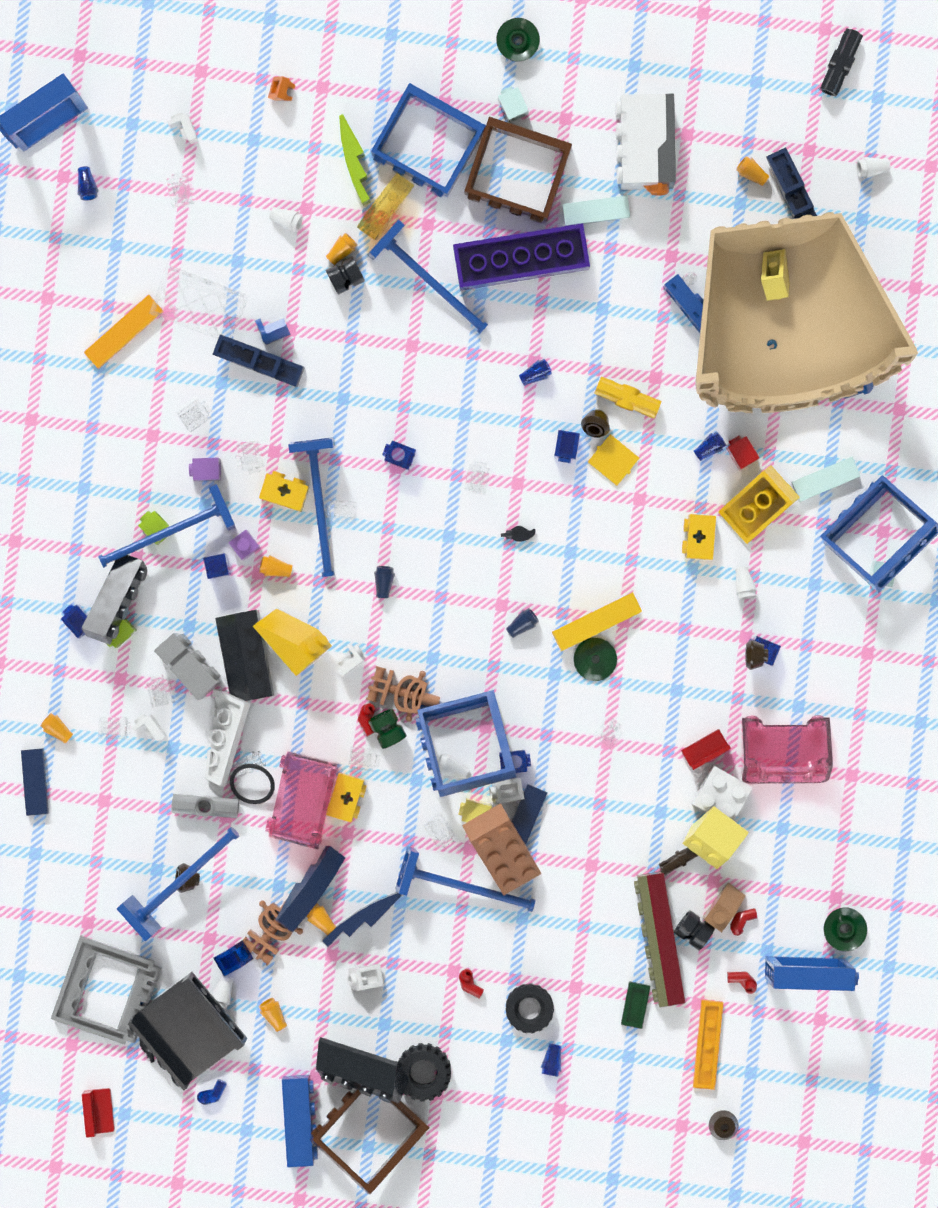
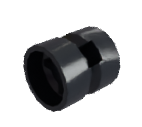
[325,256,365,295]
[674,910,715,951]

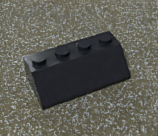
[215,610,275,701]
[316,1037,410,1103]

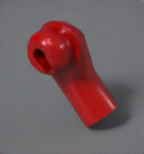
[358,703,375,737]
[730,908,758,936]
[459,969,484,999]
[727,971,757,994]

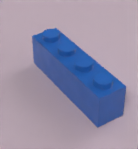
[281,1074,318,1168]

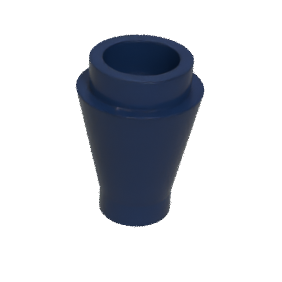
[374,566,396,598]
[506,608,539,638]

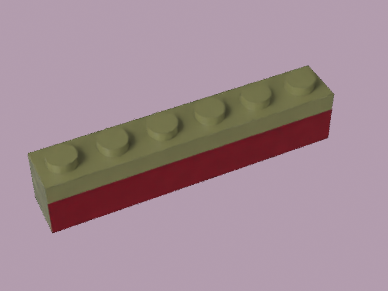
[633,871,685,1008]

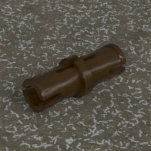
[659,847,698,876]

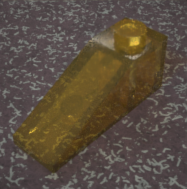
[357,173,415,240]

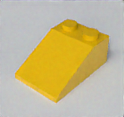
[718,465,800,544]
[253,608,332,676]

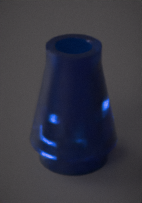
[77,166,99,201]
[519,358,553,386]
[693,431,727,461]
[540,1044,562,1077]

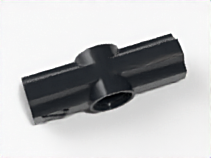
[819,28,863,97]

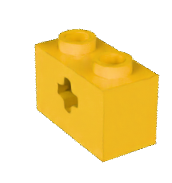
[259,471,310,512]
[682,514,716,560]
[326,772,367,822]

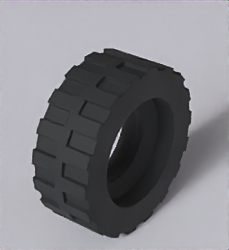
[505,983,554,1034]

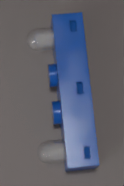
[663,271,703,333]

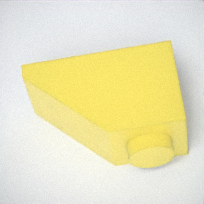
[761,249,790,301]
[458,798,492,822]

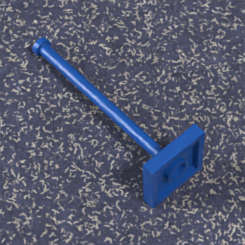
[367,219,488,334]
[288,437,335,577]
[98,484,236,568]
[116,827,240,942]
[395,846,536,912]

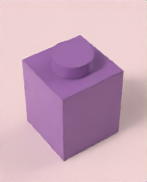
[189,457,221,481]
[228,530,261,561]

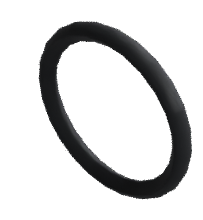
[230,764,275,804]

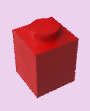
[726,435,760,471]

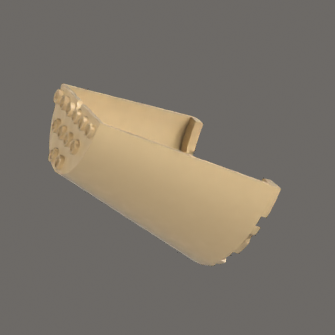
[695,212,918,413]

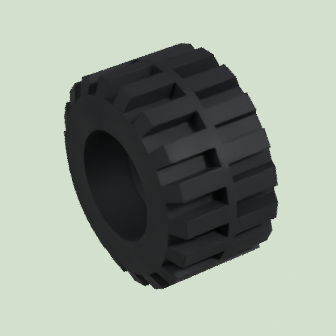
[398,1043,451,1102]

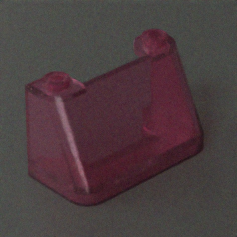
[741,715,833,784]
[265,751,339,850]

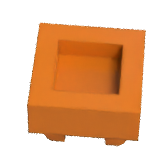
[268,76,296,101]

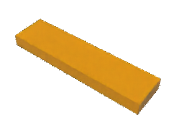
[84,294,164,369]
[692,999,724,1090]

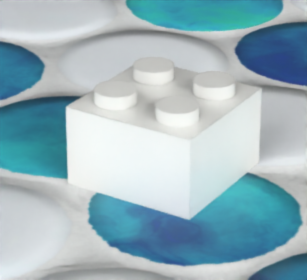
[691,765,753,821]

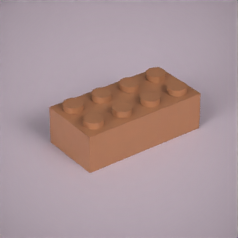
[462,803,542,895]

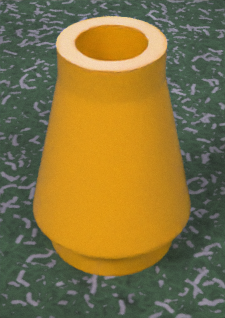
[736,156,769,186]
[326,233,358,265]
[259,555,293,578]
[40,713,73,744]
[306,903,337,935]
[259,997,287,1032]

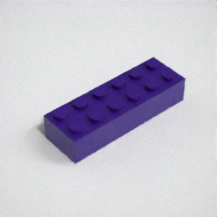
[453,223,590,291]

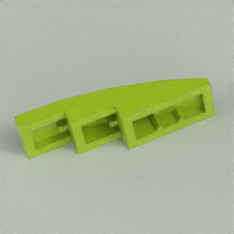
[339,114,371,206]

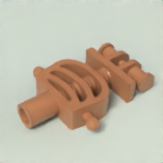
[366,666,440,722]
[239,899,303,966]

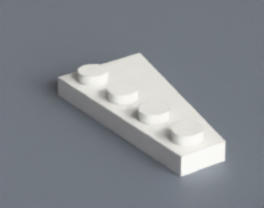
[205,689,250,786]

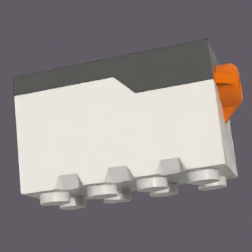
[615,93,676,196]

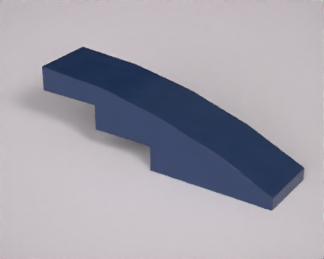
[766,147,817,219]
[212,334,305,387]
[275,846,346,932]
[322,892,402,947]

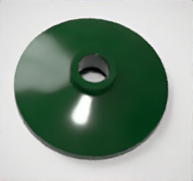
[496,18,540,62]
[573,638,617,681]
[823,907,868,951]

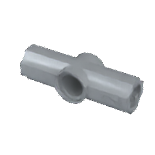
[171,794,239,818]

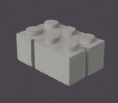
[154,633,221,700]

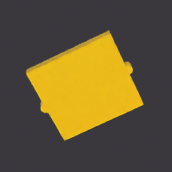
[588,434,640,486]

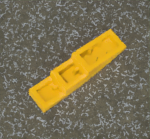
[552,592,642,651]

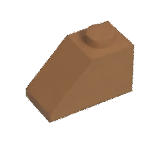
[702,882,746,933]

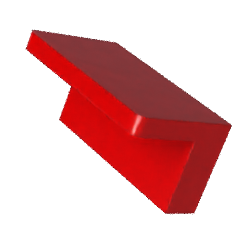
[681,729,731,770]
[81,1088,115,1138]

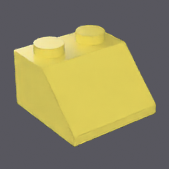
[682,806,749,869]

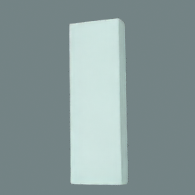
[562,195,630,226]
[791,456,861,502]

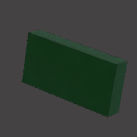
[620,981,651,1029]

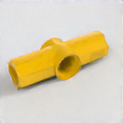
[594,376,662,419]

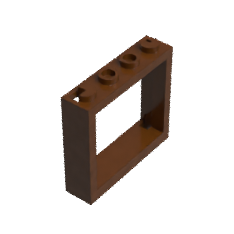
[464,116,572,223]
[310,1089,430,1195]

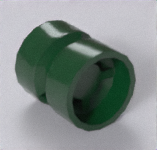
[368,708,407,749]

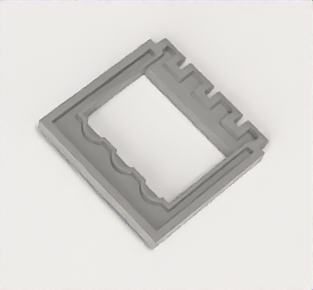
[50,935,162,1045]

